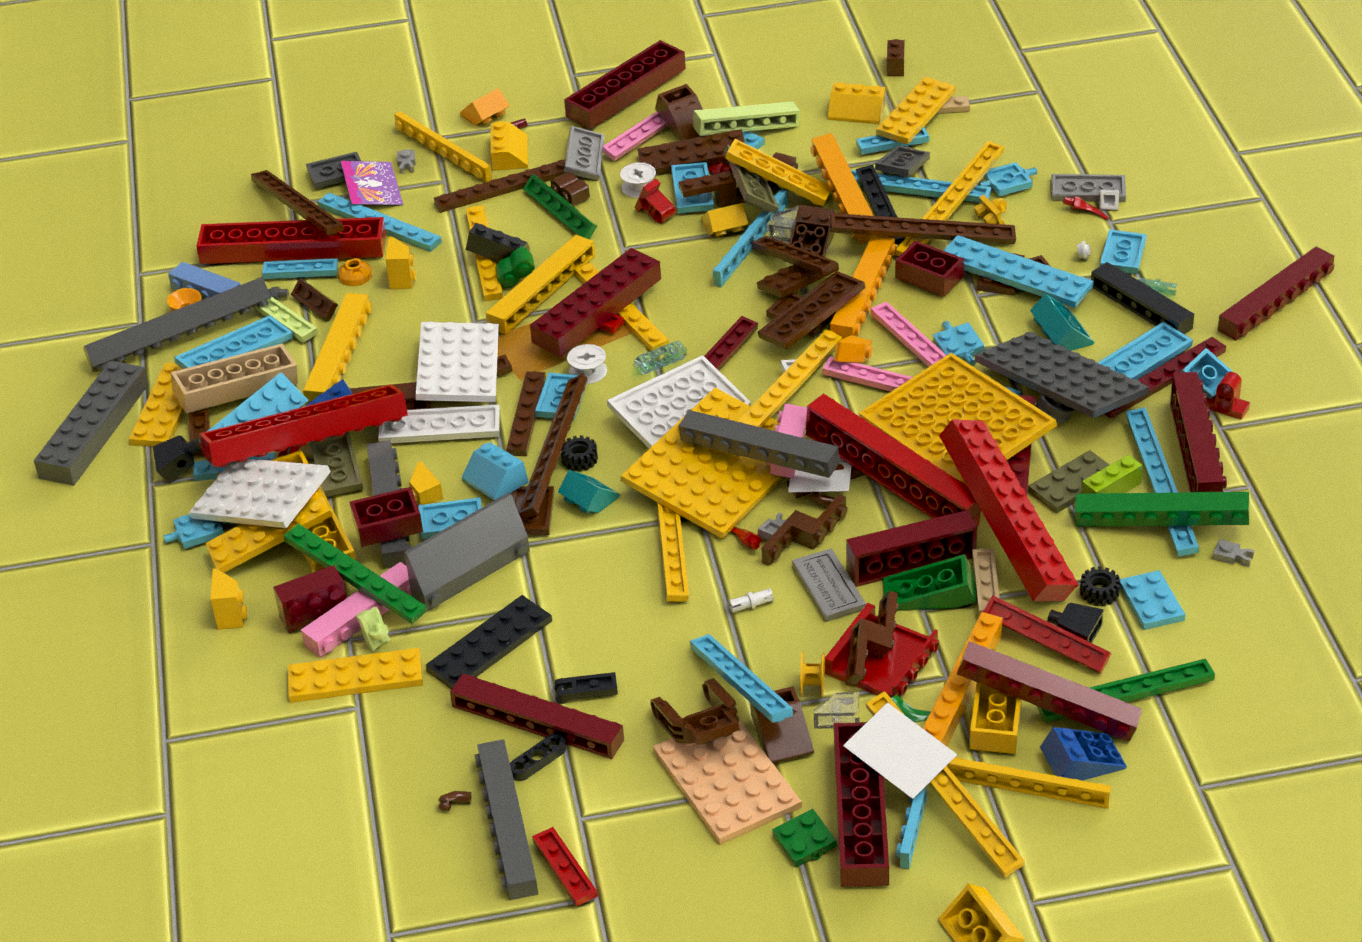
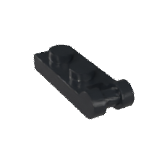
[554,672,618,704]

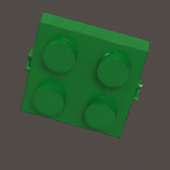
[772,809,837,867]

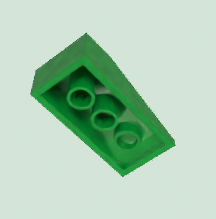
[883,554,976,611]

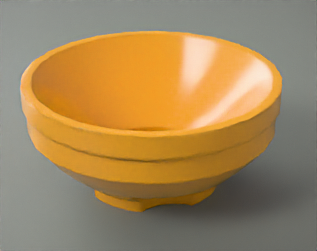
[338,258,372,286]
[167,288,202,311]

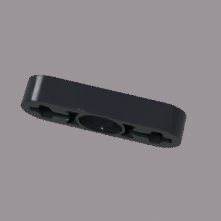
[510,734,566,781]

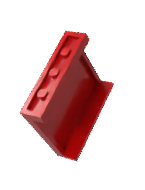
[825,603,940,698]

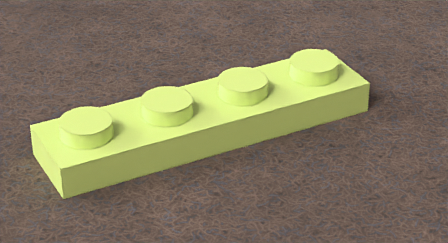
[256,297,318,343]

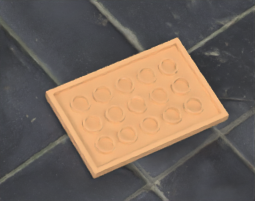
[653,720,802,844]

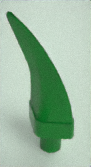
[891,695,931,722]

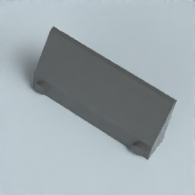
[404,492,530,611]

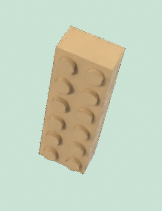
[171,344,298,413]

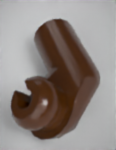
[810,492,835,507]
[438,791,472,810]

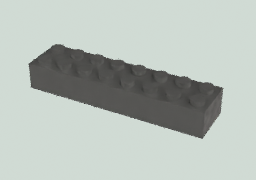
[34,360,149,486]

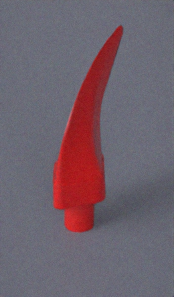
[707,163,733,174]
[1063,196,1109,220]
[731,527,762,550]

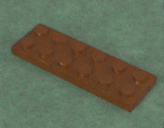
[637,129,745,174]
[758,271,866,350]

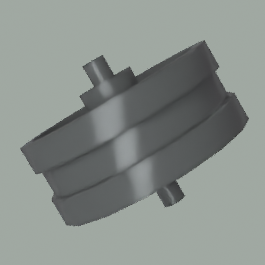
[1036,394,1074,423]

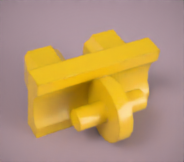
[974,194,1007,224]

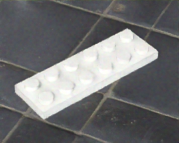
[378,405,500,444]

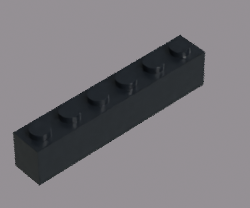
[1091,262,1194,334]

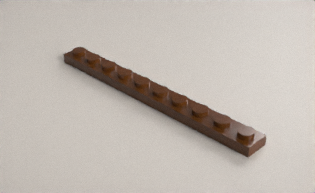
[251,170,344,235]
[830,213,1016,244]
[518,373,588,520]

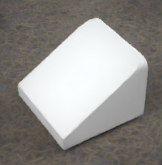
[1100,189,1119,210]

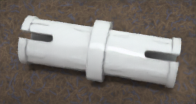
[728,588,774,613]

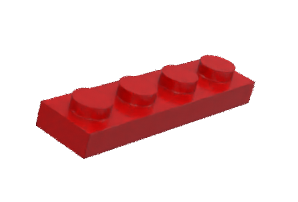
[532,827,598,907]

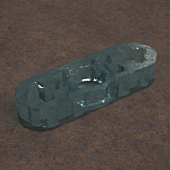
[633,341,687,375]

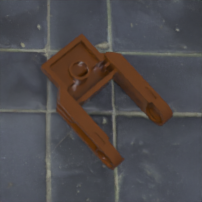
[650,678,740,745]

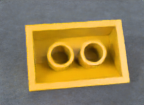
[828,82,885,124]
[491,121,528,171]
[938,883,1025,942]

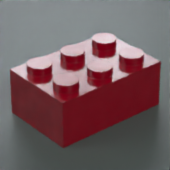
[895,240,964,297]
[349,487,423,547]
[273,565,347,633]

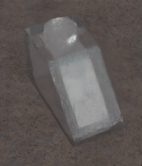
[767,206,799,243]
[814,692,860,729]

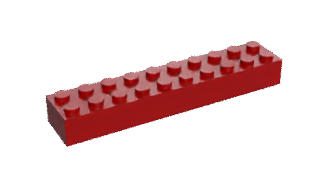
[196,217,386,264]
[199,384,408,468]
[805,393,981,527]
[939,419,1079,601]

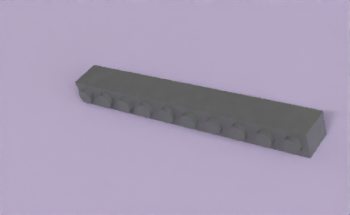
[83,277,271,371]

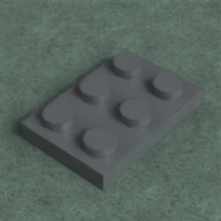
[875,145,930,177]
[306,152,361,189]

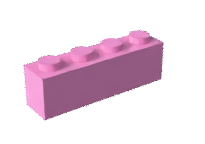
[767,404,807,478]

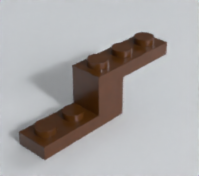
[678,171,746,208]
[761,494,848,566]
[845,591,898,687]

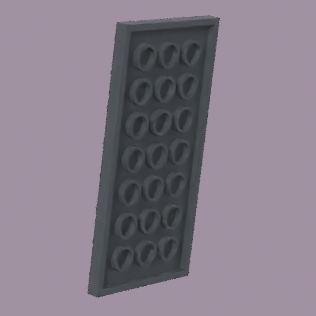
[975,332,1149,418]

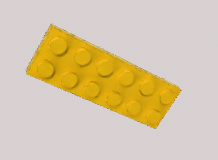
[876,77,956,145]
[725,139,830,206]
[129,363,185,447]
[206,487,333,573]
[288,648,423,703]

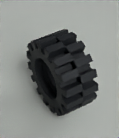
[561,435,598,472]
[1080,566,1120,606]

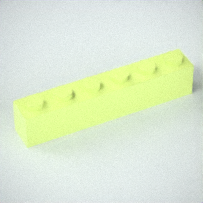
[693,101,800,136]

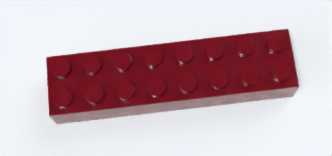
[564,40,686,129]
[530,248,661,358]
[1170,372,1227,492]
[833,722,889,887]

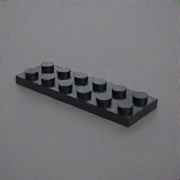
[425,595,552,689]

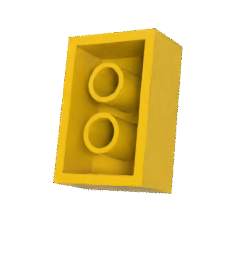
[970,682,1022,754]

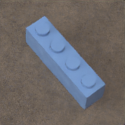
[168,262,241,300]

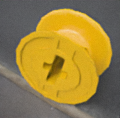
[800,652,825,698]

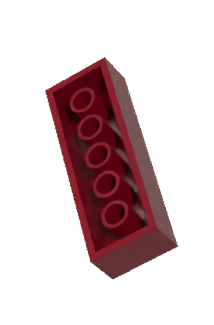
[846,510,977,587]

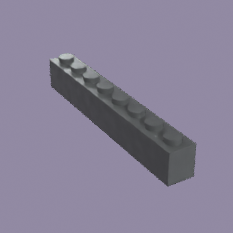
[678,410,840,478]
[367,440,411,569]
[474,739,538,900]

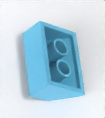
[462,442,529,500]

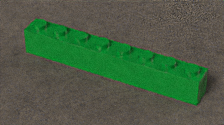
[1075,492,1250,527]

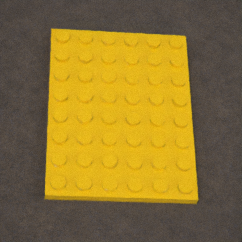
[858,353,1057,486]
[620,387,812,539]

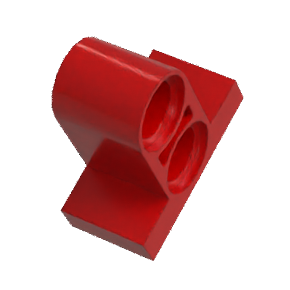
[634,179,676,223]
[1206,372,1250,420]

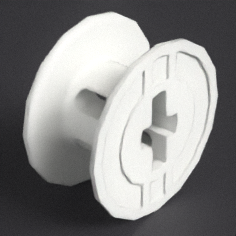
[620,163,656,198]
[567,344,607,384]

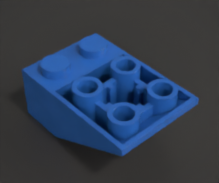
[1040,727,1127,781]

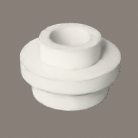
[1077,241,1091,260]

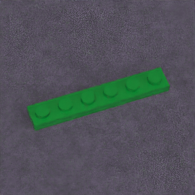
[523,174,598,239]

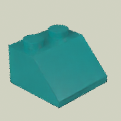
[558,470,620,514]

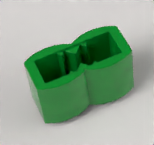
[495,247,535,289]

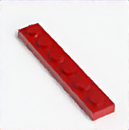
[983,595,1112,674]

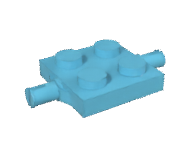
[978,162,1037,196]
[933,321,985,366]
[163,515,230,549]

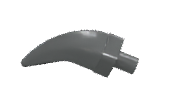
[268,286,289,300]

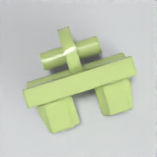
[356,607,390,652]

